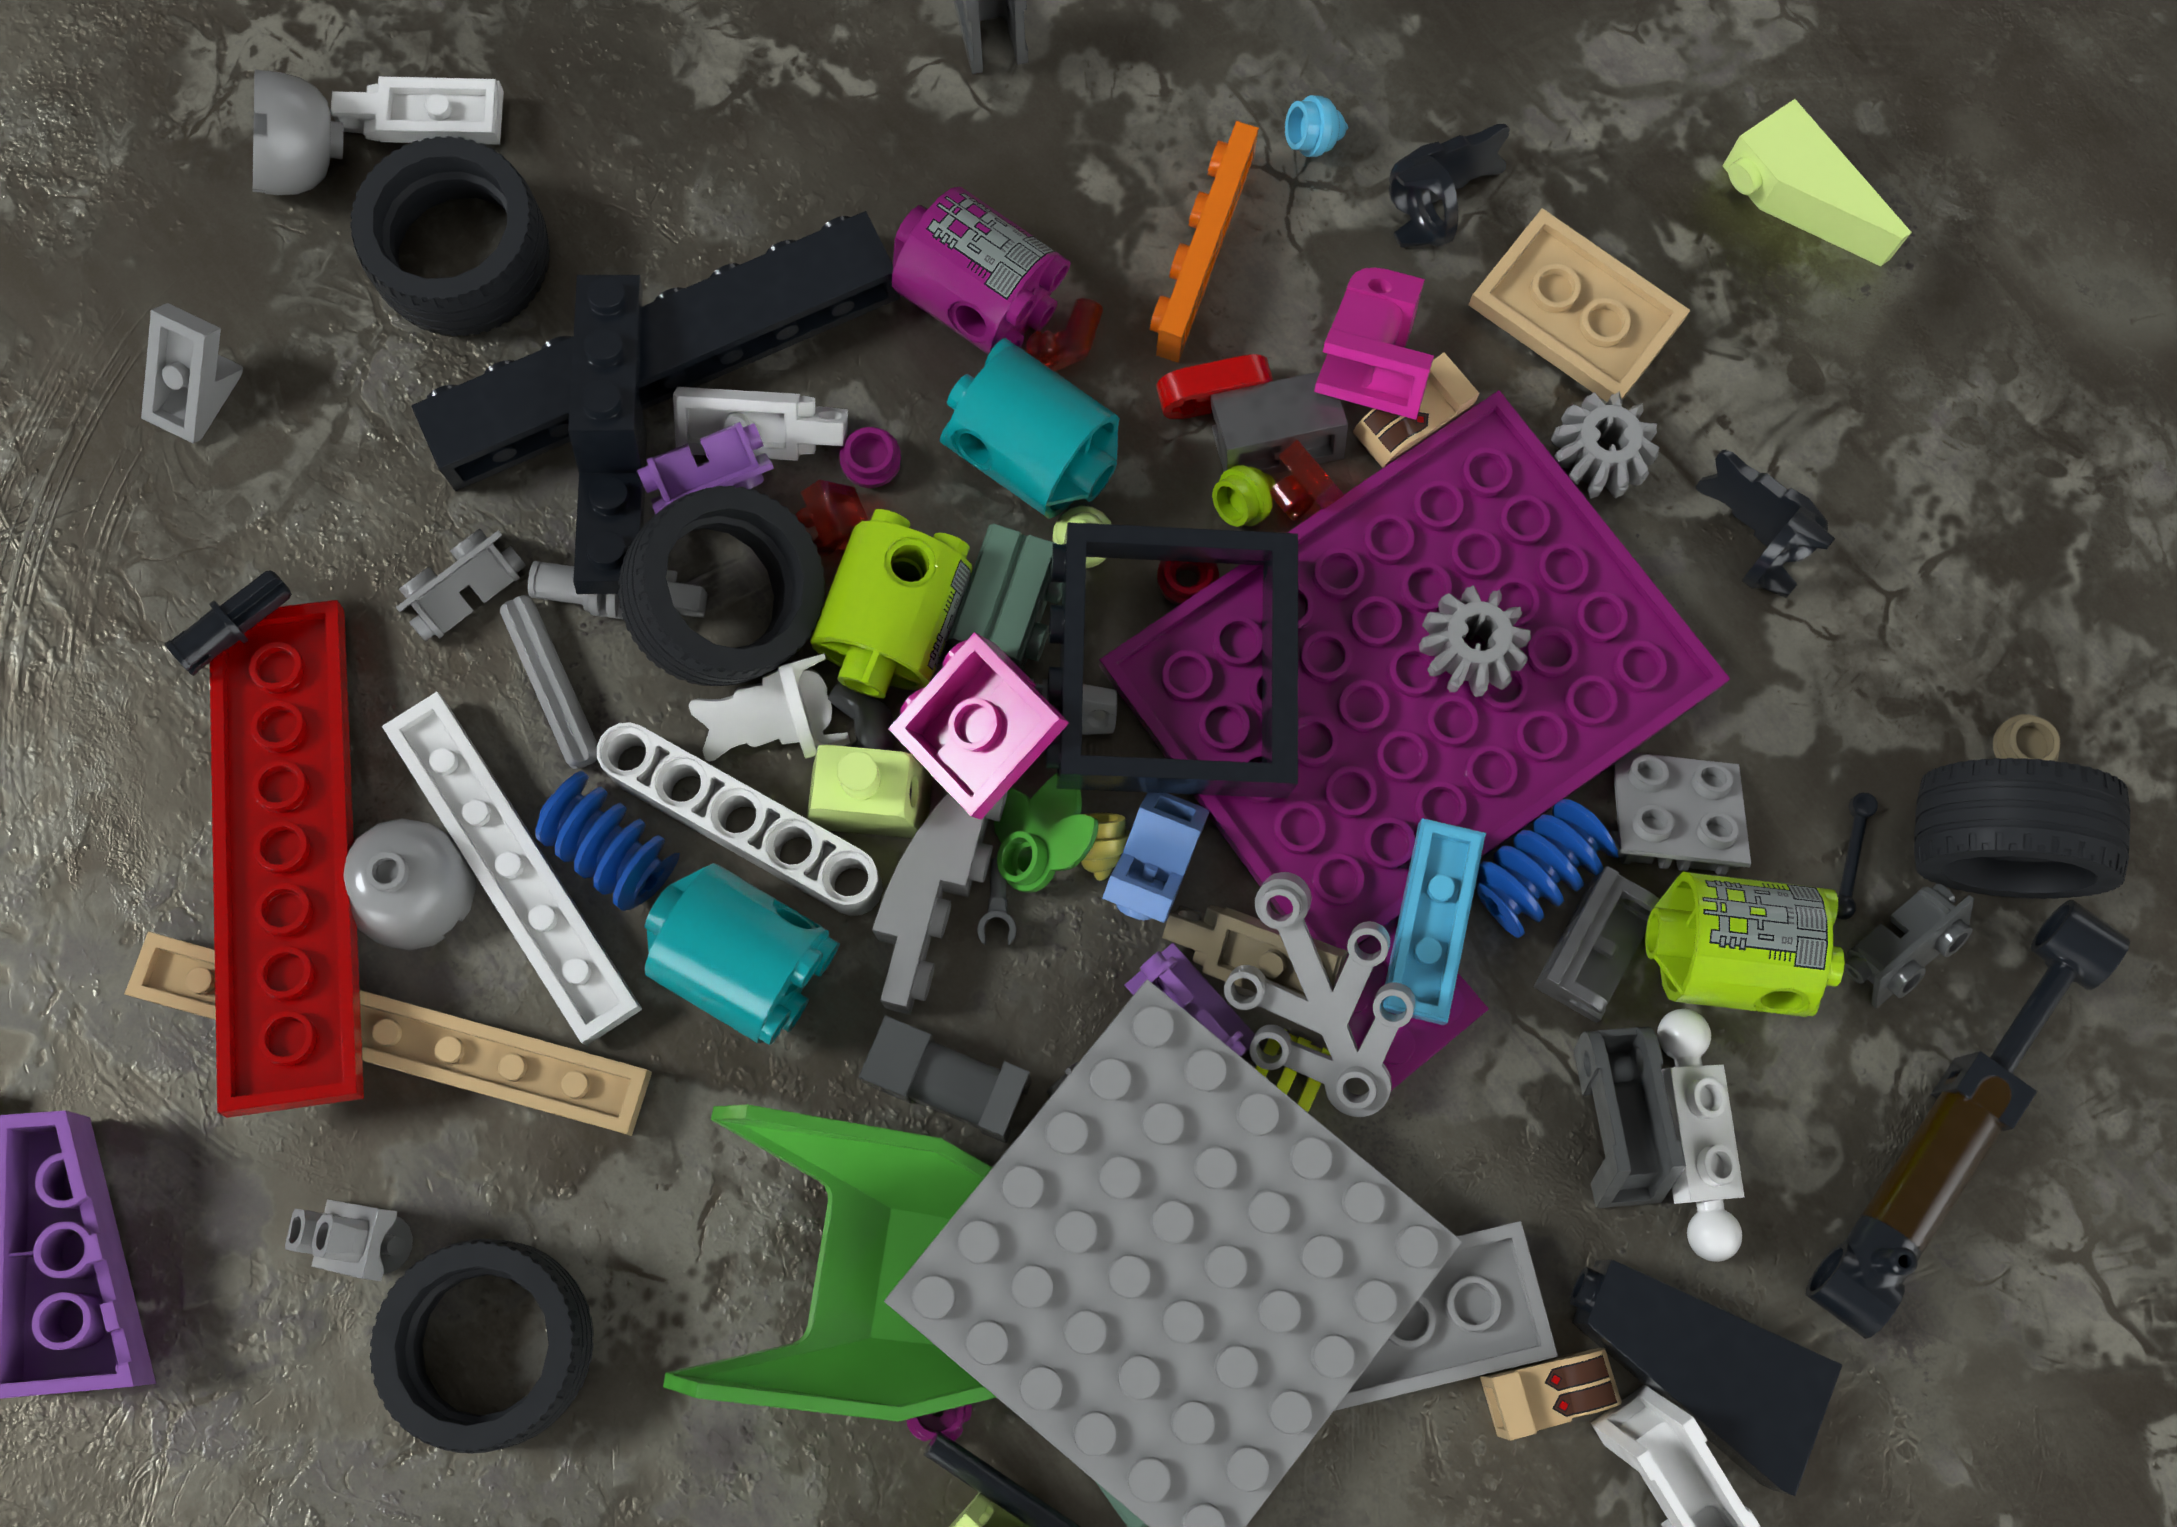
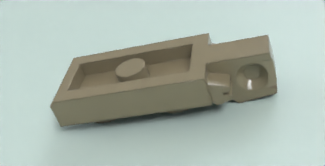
[1162,905,1348,996]

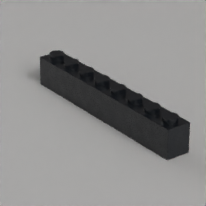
[411,211,901,491]

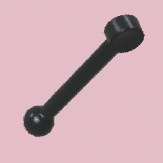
[1836,792,1878,920]

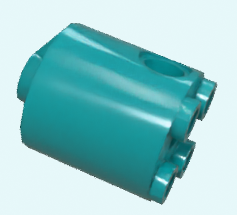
[940,338,1120,519]
[644,863,840,1045]

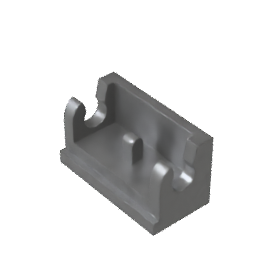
[1211,372,1348,475]
[1534,866,1660,1023]

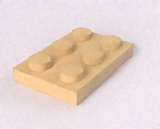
[1469,208,1690,402]

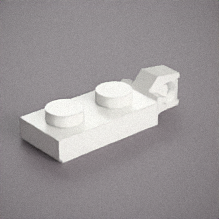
[330,76,504,145]
[673,387,848,461]

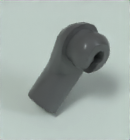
[828,682,895,751]

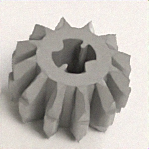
[1551,391,1660,499]
[1419,585,1531,697]

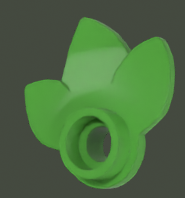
[994,773,1098,893]

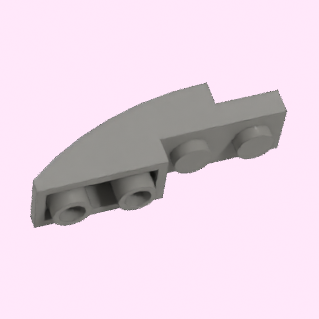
[872,791,1008,1015]

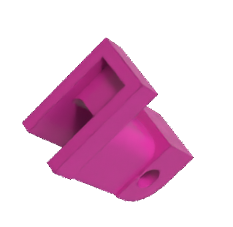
[1314,267,1434,420]

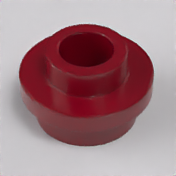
[1157,561,1219,606]

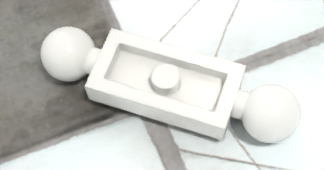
[1657,1009,1745,1262]

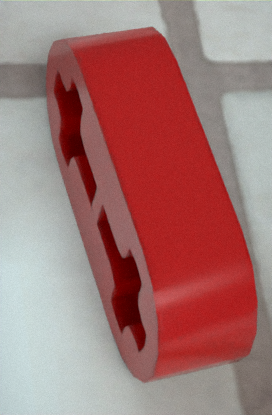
[1156,354,1273,419]

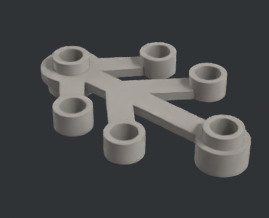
[1224,872,1416,1117]

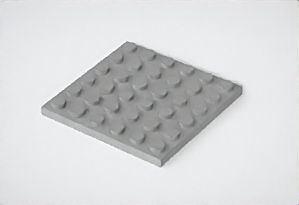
[884,979,1462,1527]

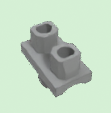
[285,1199,413,1281]

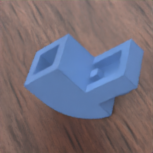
[1102,792,1209,923]

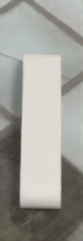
[597,722,883,916]

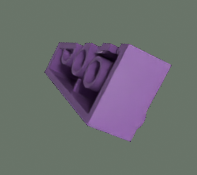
[0,1110,156,1399]

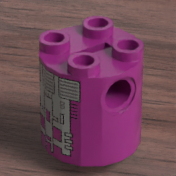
[892,187,1071,355]

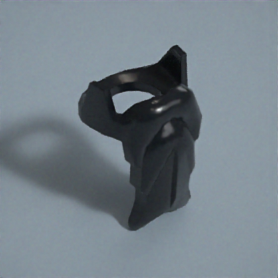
[1389,124,1510,248]
[1696,450,1835,598]

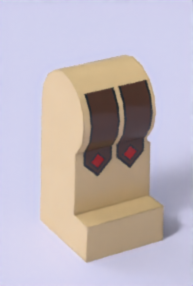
[1353,352,1480,468]
[1480,1348,1622,1441]

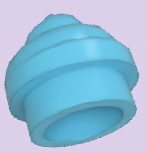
[1285,95,1348,157]

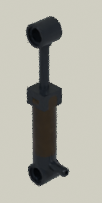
[1806,900,2130,1339]

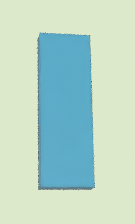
[1382,818,1486,1025]

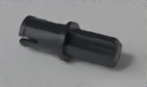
[165,570,292,676]

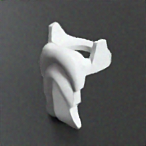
[688,653,850,762]

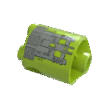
[810,509,973,698]
[1645,871,1845,1017]

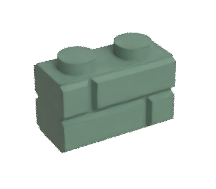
[948,523,1062,671]

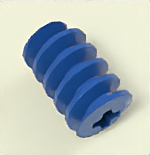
[535,771,680,911]
[1476,799,1618,938]

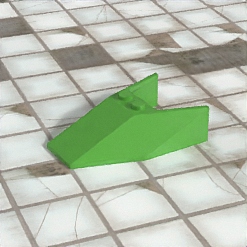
[663,1104,997,1422]

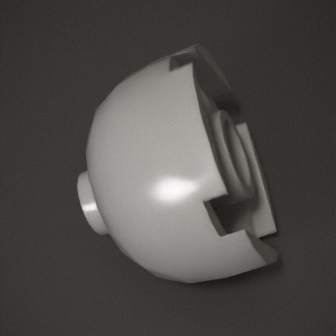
[252,70,343,195]
[343,818,476,951]

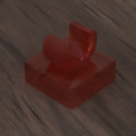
[1270,440,1345,521]
[795,479,869,556]

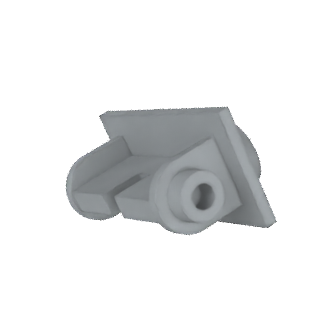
[396,529,526,642]

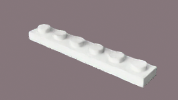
[382,692,642,1046]

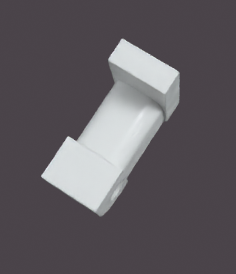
[1591,1385,1761,1527]

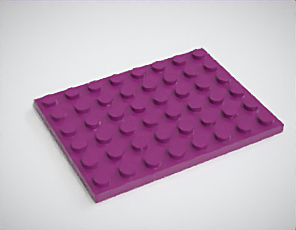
[1099,390,1730,954]

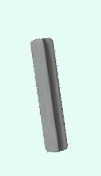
[500,595,598,769]

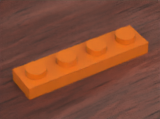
[1150,121,1259,363]

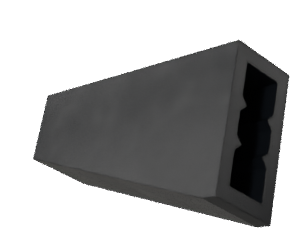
[1570,1259,1842,1496]

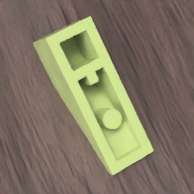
[1723,99,1912,266]

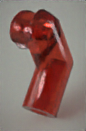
[1026,298,1103,371]

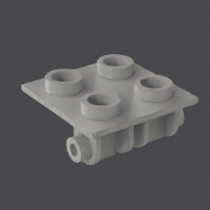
[1610,752,1751,875]

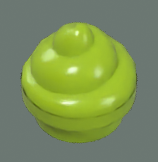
[1212,465,1275,527]

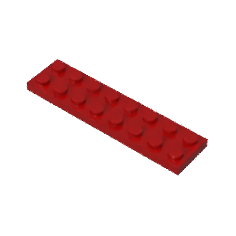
[210,600,364,1118]

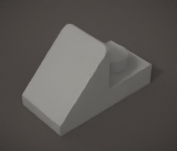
[141,303,243,444]

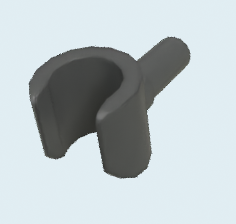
[977,858,1017,945]

